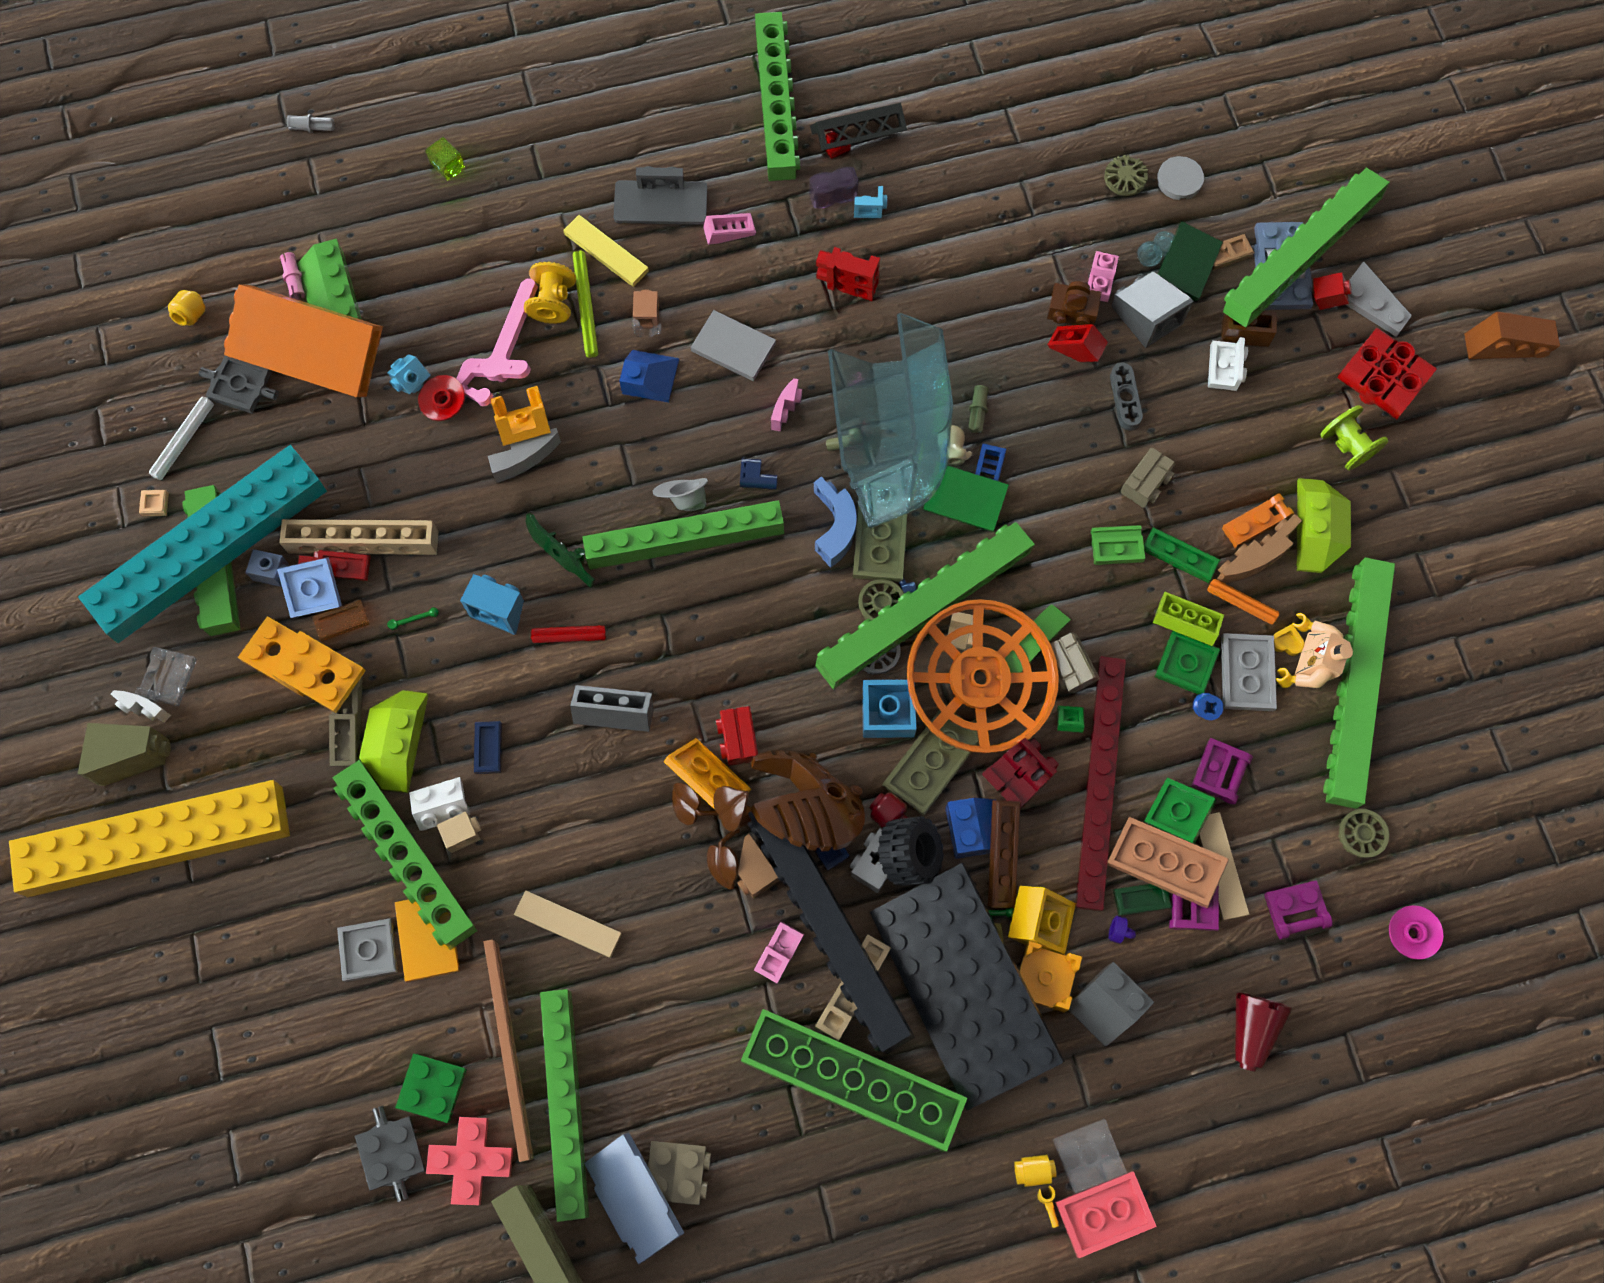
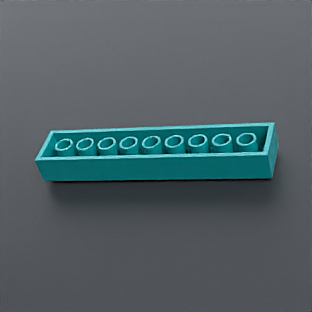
[78,445,327,643]

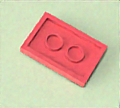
[1055,1171,1157,1258]

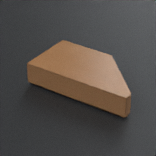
[1212,234,1254,271]

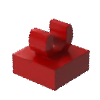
[825,128,851,159]

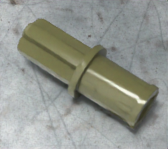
[968,385,989,433]

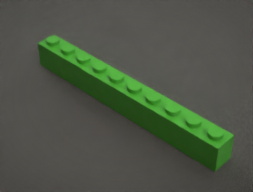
[1223,167,1389,328]
[815,522,1035,690]
[1323,557,1395,809]

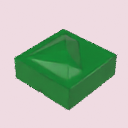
[1057,705,1084,733]

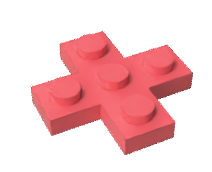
[426,1117,513,1205]

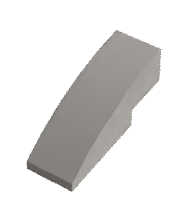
[488,428,561,483]

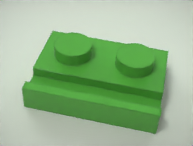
[1090,525,1145,565]

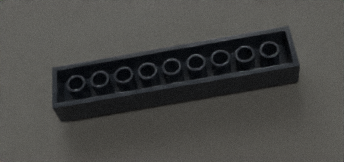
[748,797,916,1054]

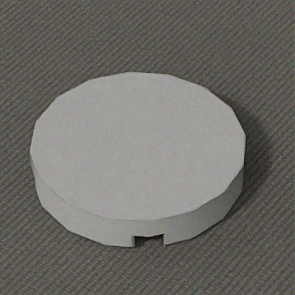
[1157,156,1204,200]

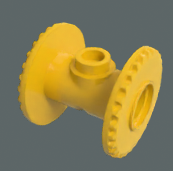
[523,262,576,324]

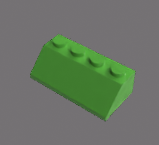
[297,238,362,320]

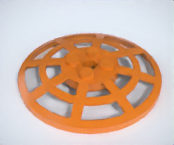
[907,599,1059,754]

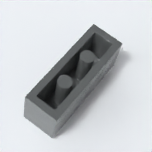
[570,685,654,732]

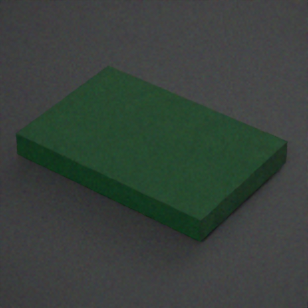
[1158,222,1223,302]

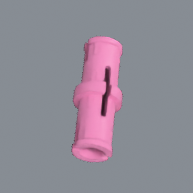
[280,252,305,300]

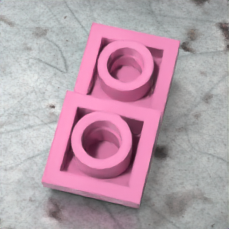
[1088,251,1119,302]
[771,379,802,431]

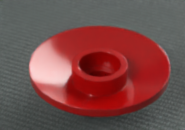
[418,375,465,421]

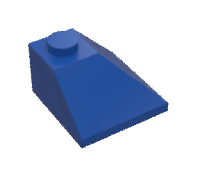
[619,350,679,403]

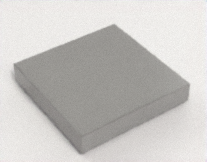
[337,918,398,982]

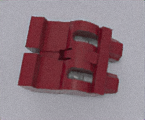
[982,738,1059,810]

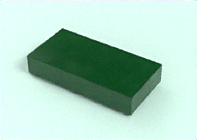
[1113,884,1172,916]

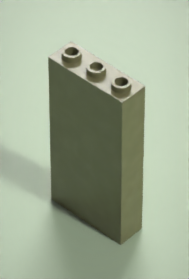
[491,1185,583,1283]

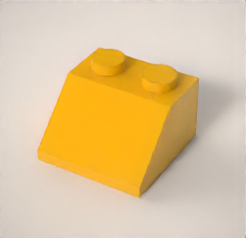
[1008,886,1076,955]

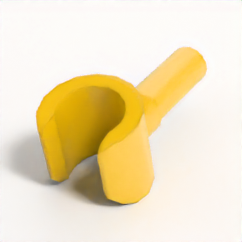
[1037,1186,1059,1228]

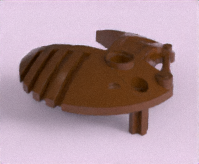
[750,750,865,851]

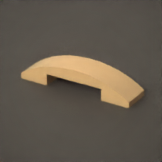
[815,935,891,1042]

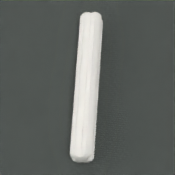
[149,396,214,480]

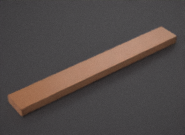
[483,939,534,1162]

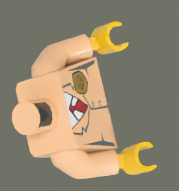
[1276,613,1353,688]

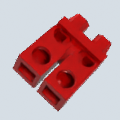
[816,247,880,301]

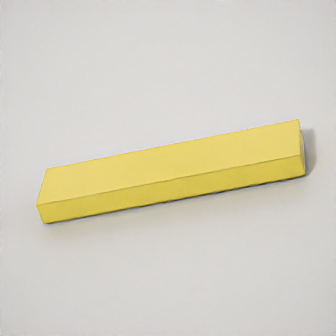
[563,215,649,287]

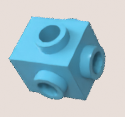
[387,354,431,394]

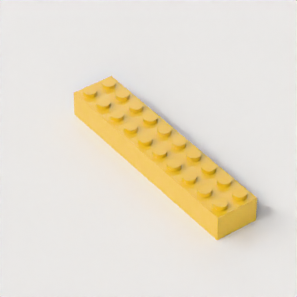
[9,780,290,897]

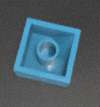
[460,574,524,635]
[863,680,916,738]

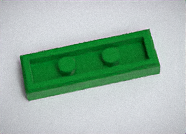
[1144,527,1220,583]

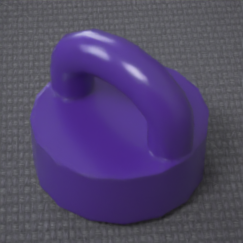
[1109,916,1136,944]

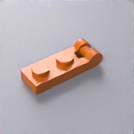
[1222,493,1294,548]

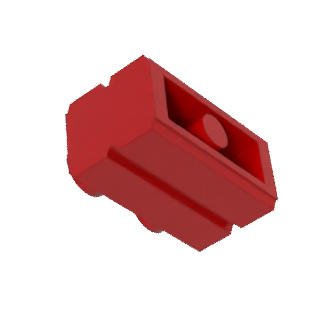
[716,706,758,766]

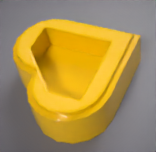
[1273,624,1305,656]

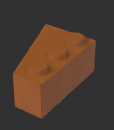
[1464,311,1560,359]

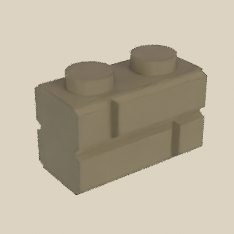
[1120,448,1175,508]
[1051,632,1100,693]

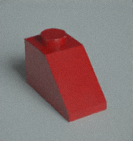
[1047,324,1108,362]

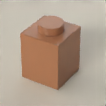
[633,290,659,328]

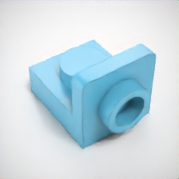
[854,186,887,218]

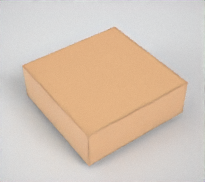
[139,490,169,516]

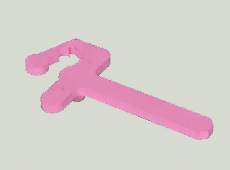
[456,279,538,406]

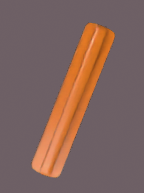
[1208,579,1279,624]

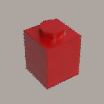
[1313,272,1352,310]

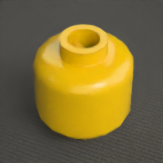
[168,290,205,326]

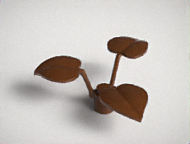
[672,782,751,889]

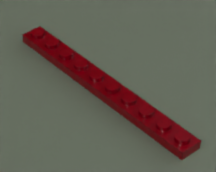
[1075,656,1126,912]

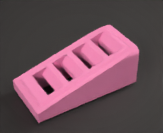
[703,213,756,245]

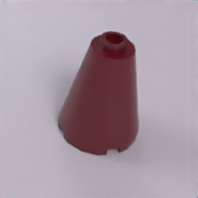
[1235,992,1292,1072]

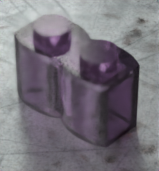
[809,167,859,208]

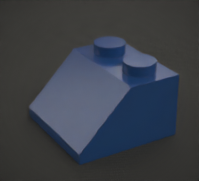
[945,798,997,859]

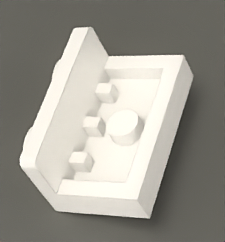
[1208,337,1248,391]
[409,777,470,831]

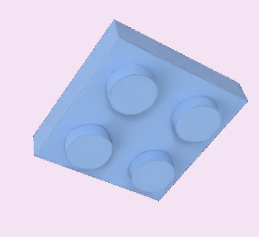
[277,557,342,618]

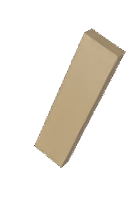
[1198,812,1249,921]
[514,890,622,958]

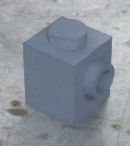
[246,549,289,587]

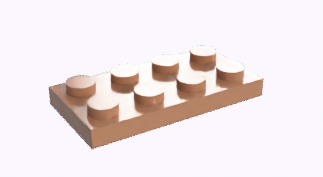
[1108,817,1229,909]

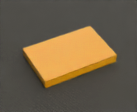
[664,738,752,809]
[395,894,460,982]

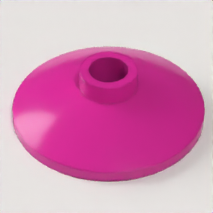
[1389,905,1443,960]

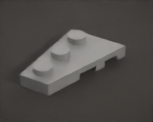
[1346,261,1412,337]

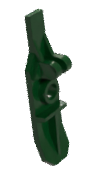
[525,513,595,588]

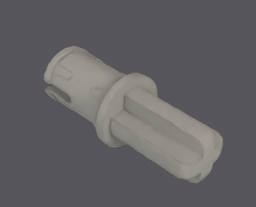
[287,114,335,133]

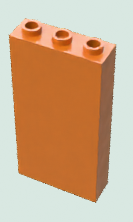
[224,284,383,397]

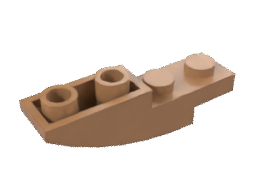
[1217,514,1302,583]

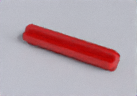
[531,625,606,643]

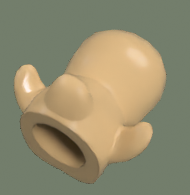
[940,425,972,466]

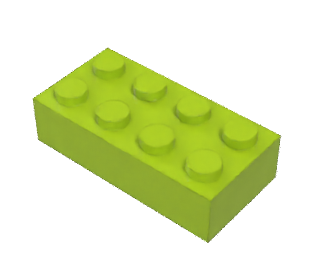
[1153,592,1224,646]

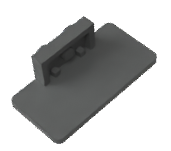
[613,166,707,224]

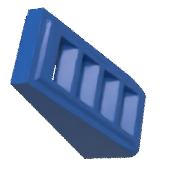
[975,444,1006,481]

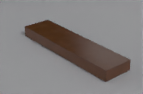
[988,800,1020,908]

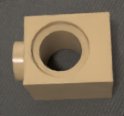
[437,812,481,853]

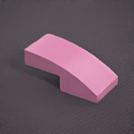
[754,921,805,983]

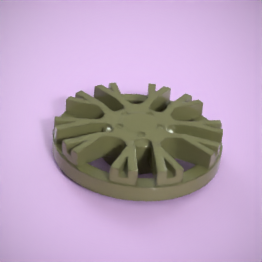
[1104,155,1148,196]
[858,579,904,621]
[1338,809,1389,858]

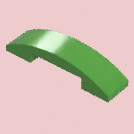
[1005,604,1071,686]

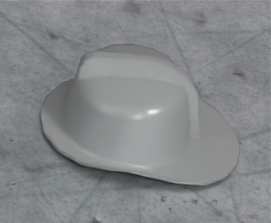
[653,478,708,511]

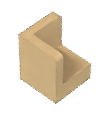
[948,612,973,651]

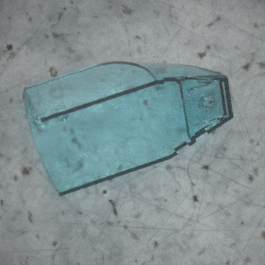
[828,313,953,528]

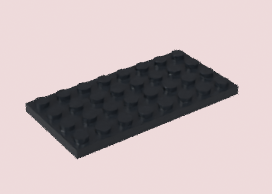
[870,863,1065,1111]

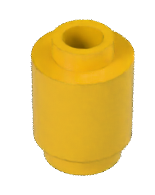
[1014,1155,1056,1187]

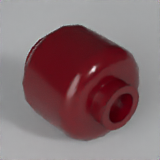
[869,792,908,828]

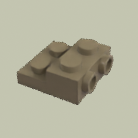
[648,1141,711,1205]

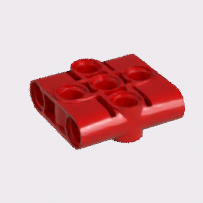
[1337,328,1437,419]

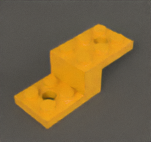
[238,616,366,713]

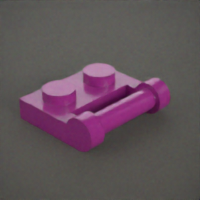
[1192,738,1253,804]
[1264,880,1333,939]
[1169,884,1219,931]

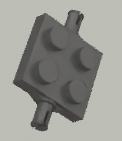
[198,356,279,414]
[355,1106,425,1202]

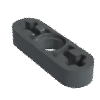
[1110,363,1143,431]

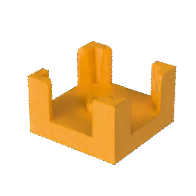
[491,386,551,446]
[1019,941,1082,1013]

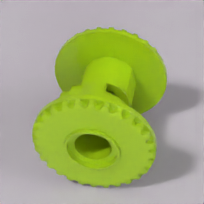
[1320,405,1388,470]

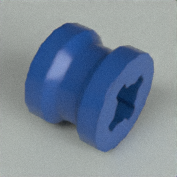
[1193,693,1223,720]

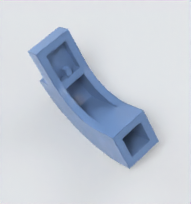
[814,476,857,568]

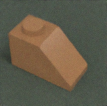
[737,834,779,899]

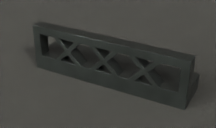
[810,103,907,151]

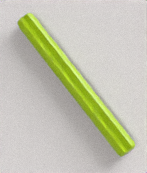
[573,251,598,358]

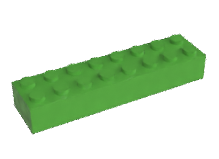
[741,1009,967,1152]

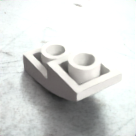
[111,690,171,723]

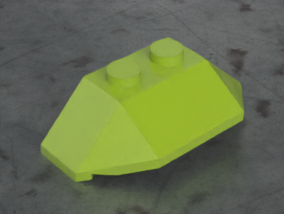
[1297,478,1351,573]
[359,690,428,793]

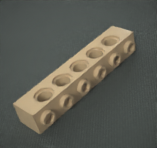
[279,519,438,555]

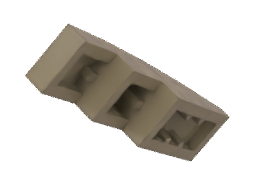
[329,662,363,766]

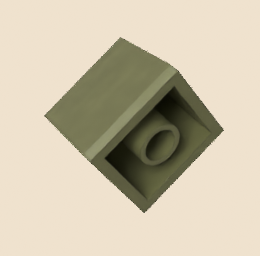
[78,723,171,786]

